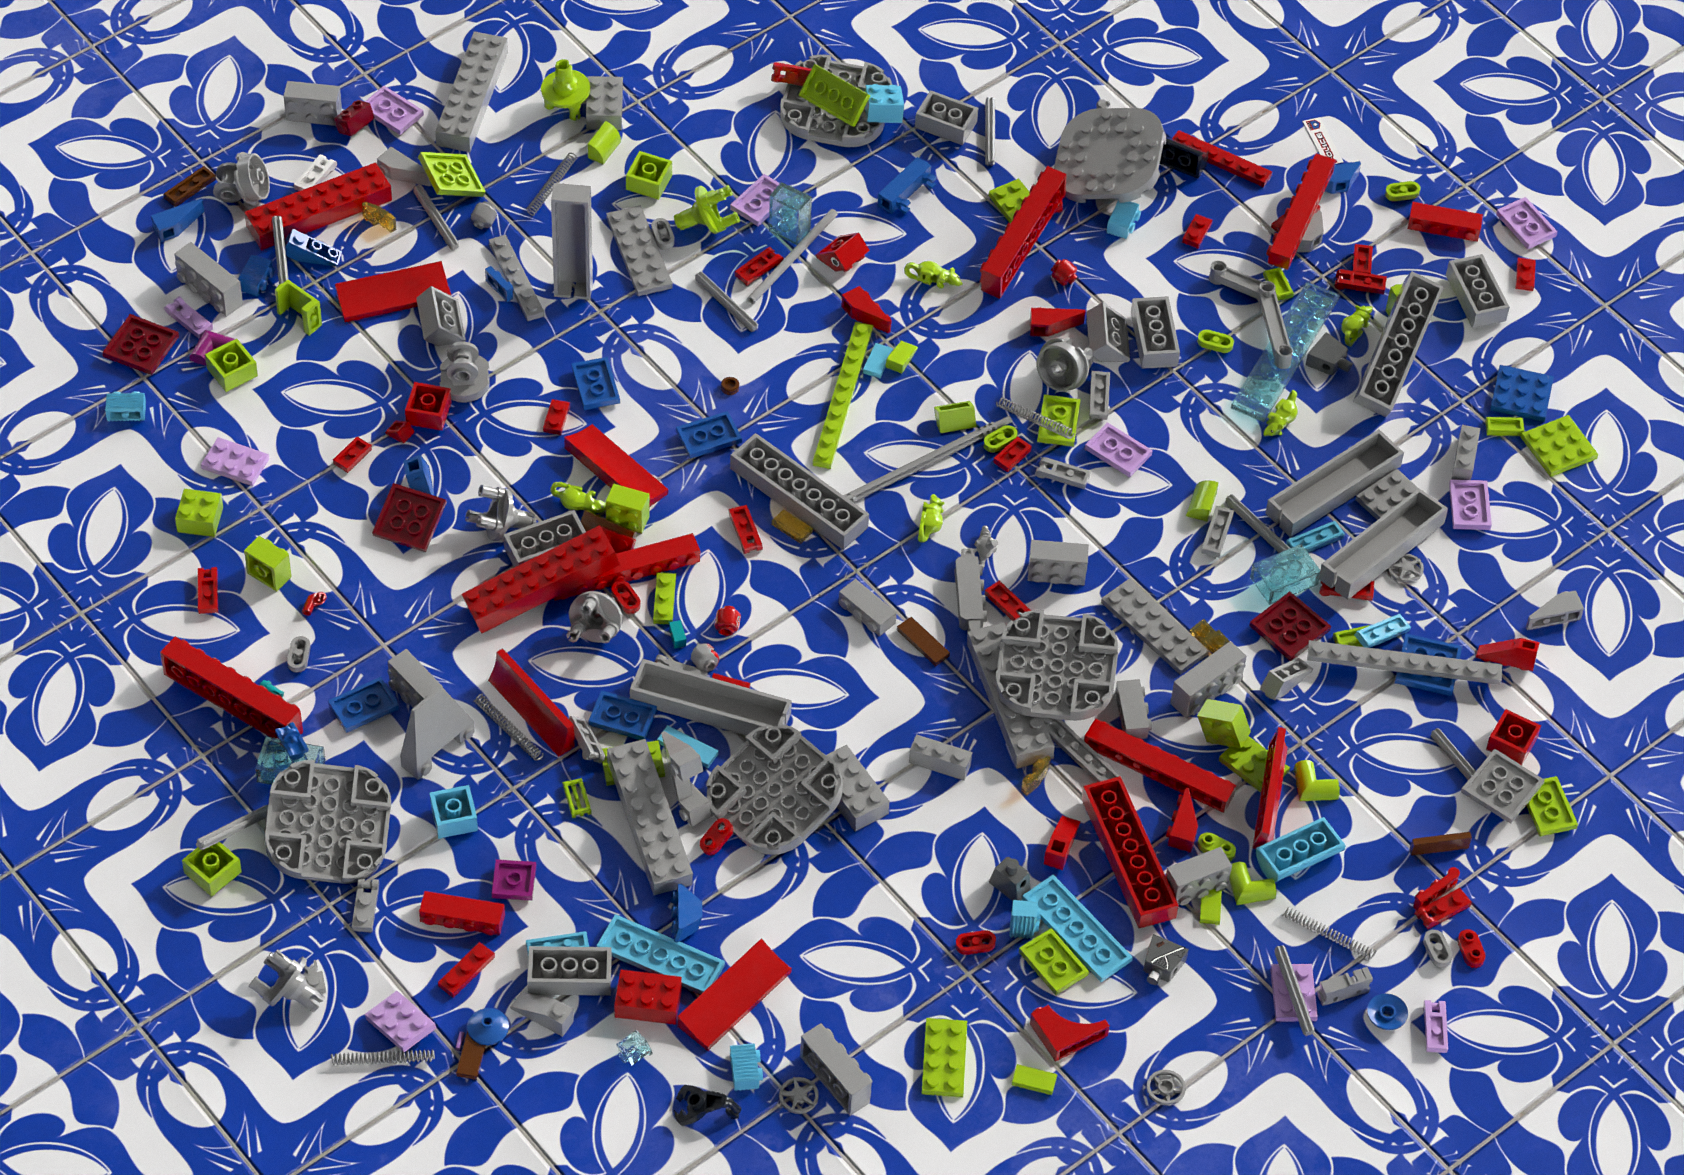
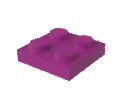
[492,859,536,901]

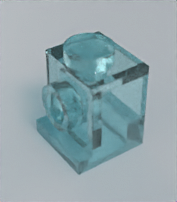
[616,1030,653,1065]

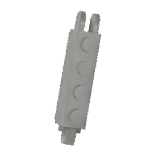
[954,548,987,631]

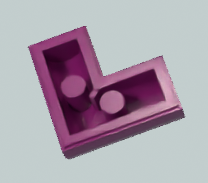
[190,330,234,366]

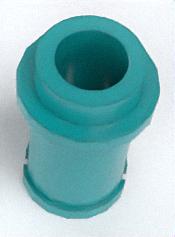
[259,680,284,698]

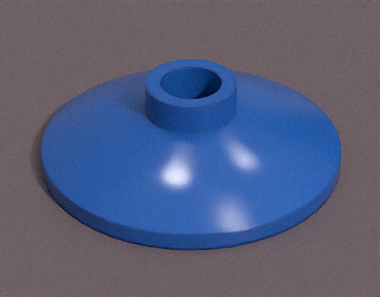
[1367,993,1408,1030]
[467,1008,509,1045]

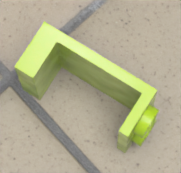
[275,279,322,336]

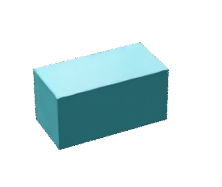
[669,620,686,648]

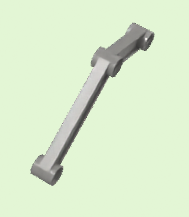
[1209,261,1293,369]

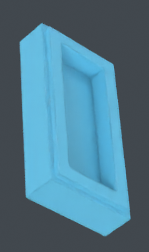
[863,343,893,378]

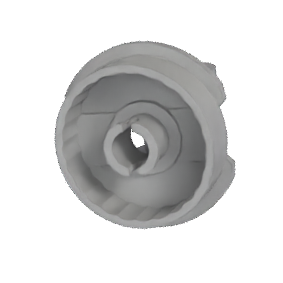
[213,152,270,206]
[1036,337,1093,391]
[440,342,490,402]

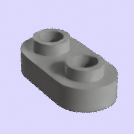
[651,218,674,250]
[287,636,311,672]
[1423,930,1453,968]

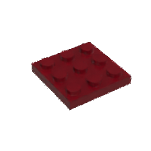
[102,314,179,375]
[372,483,447,552]
[1249,591,1331,661]

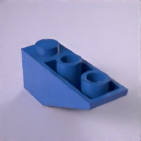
[151,198,204,242]
[284,229,342,266]
[403,455,434,495]

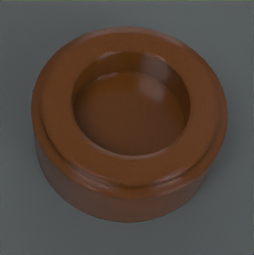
[721,377,739,395]

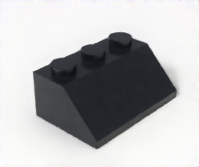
[1159,137,1209,179]

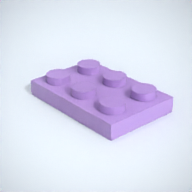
[365,86,424,135]
[730,174,792,226]
[1496,197,1557,249]
[1085,422,1152,477]
[201,437,269,486]
[1449,480,1492,530]
[1270,964,1317,1021]
[365,991,436,1052]

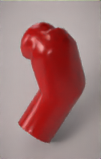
[302,591,327,616]

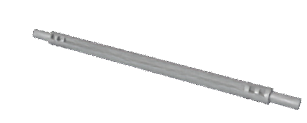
[843,416,1012,503]

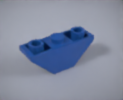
[1325,161,1361,194]
[671,884,702,942]

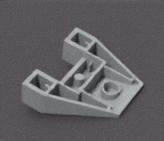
[400,686,475,780]
[661,731,713,826]

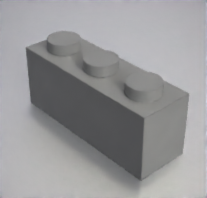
[1451,425,1480,480]
[839,579,897,637]
[1115,679,1152,739]
[909,734,972,781]

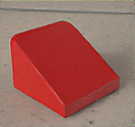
[385,420,414,443]

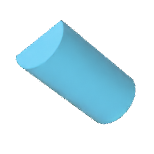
[1256,817,1346,882]

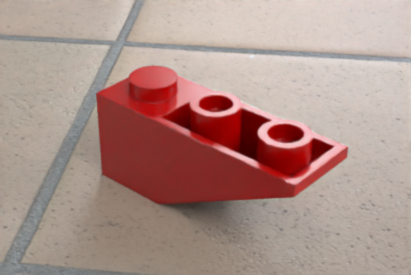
[841,286,892,333]
[1030,307,1086,337]
[1476,638,1540,671]
[1166,788,1198,852]
[1044,816,1081,870]

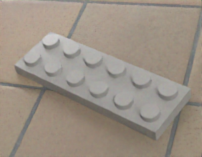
[606,205,673,296]
[1101,579,1209,675]

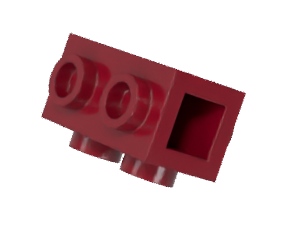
[334,100,375,136]

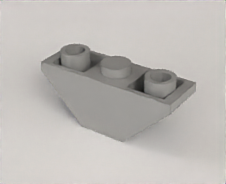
[1297,211,1324,252]

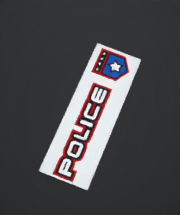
[1303,117,1343,164]

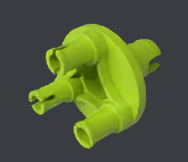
[541,59,590,121]
[674,185,740,234]

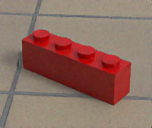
[1407,202,1483,242]
[419,891,505,935]

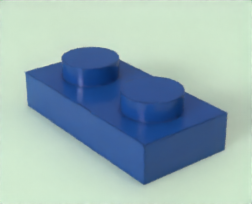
[485,266,514,303]

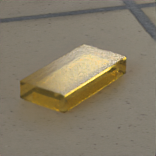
[771,509,813,544]

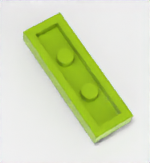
[653,573,676,625]

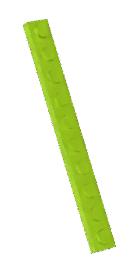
[813,322,873,469]

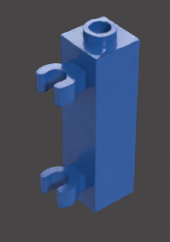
[877,157,937,214]

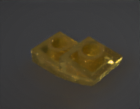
[362,202,397,233]
[1189,619,1230,653]
[1021,755,1051,796]

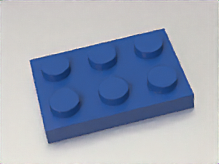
[571,357,620,410]
[676,411,742,459]
[328,677,399,733]
[588,690,657,740]

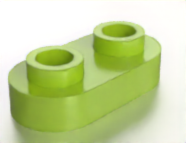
[1385,181,1421,201]
[1197,330,1234,353]
[984,425,1017,453]
[1198,832,1236,861]

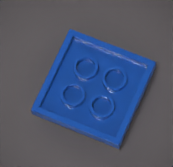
[1490,365,1554,422]
[1395,633,1462,696]

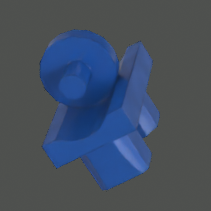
[275,722,309,761]

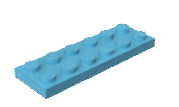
[1022,875,1133,982]
[597,914,725,994]

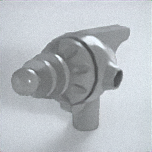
[974,526,998,568]

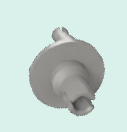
[465,485,537,541]
[567,591,622,643]
[248,949,325,1012]

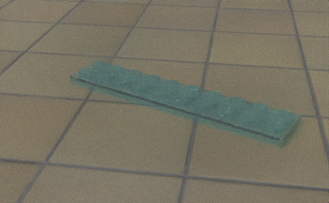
[1231,282,1340,422]

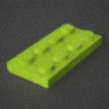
[799,64,871,127]
[922,1018,967,1097]

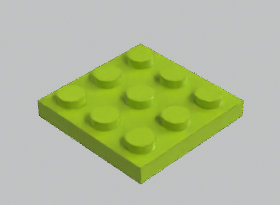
[418,152,485,197]
[1521,415,1598,477]

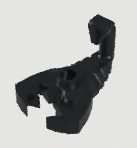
[674,1085,741,1126]

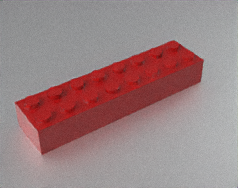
[244,162,392,250]
[979,166,1067,299]
[461,525,620,634]
[160,636,303,744]
[1081,776,1179,929]

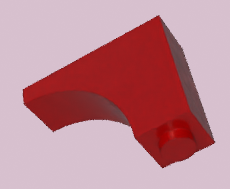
[1029,1005,1110,1062]

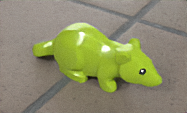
[904,261,963,289]
[1341,305,1373,347]
[1263,390,1298,436]
[550,482,606,514]
[918,494,945,543]

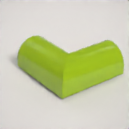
[1294,760,1340,801]
[1229,862,1276,905]

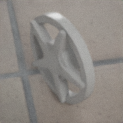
[1388,554,1424,583]
[1146,1070,1186,1106]
[779,1077,818,1114]

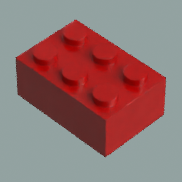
[614,969,682,1025]

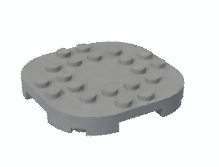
[780,55,892,147]
[1054,108,1166,203]
[996,610,1118,721]
[706,724,843,855]
[264,760,391,884]

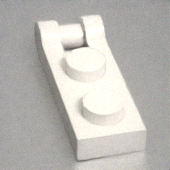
[294,154,337,191]

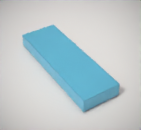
[1286,521,1345,558]
[1354,614,1411,648]
[657,725,718,768]
[526,931,589,956]

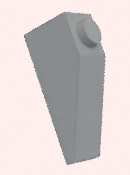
[377,147,431,186]
[1526,590,1584,630]
[1260,658,1313,700]
[510,991,574,1037]

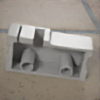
[1317,967,1373,1006]

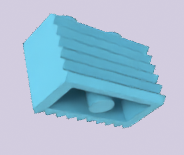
[1107,200,1141,239]
[105,391,146,421]
[1009,900,1041,939]
[730,1043,763,1091]

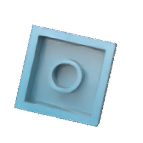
[865,84,904,123]
[430,785,478,839]

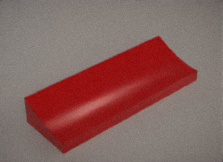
[335,261,451,322]
[564,424,668,508]
[488,648,575,757]
[1252,727,1288,849]
[678,938,792,1051]

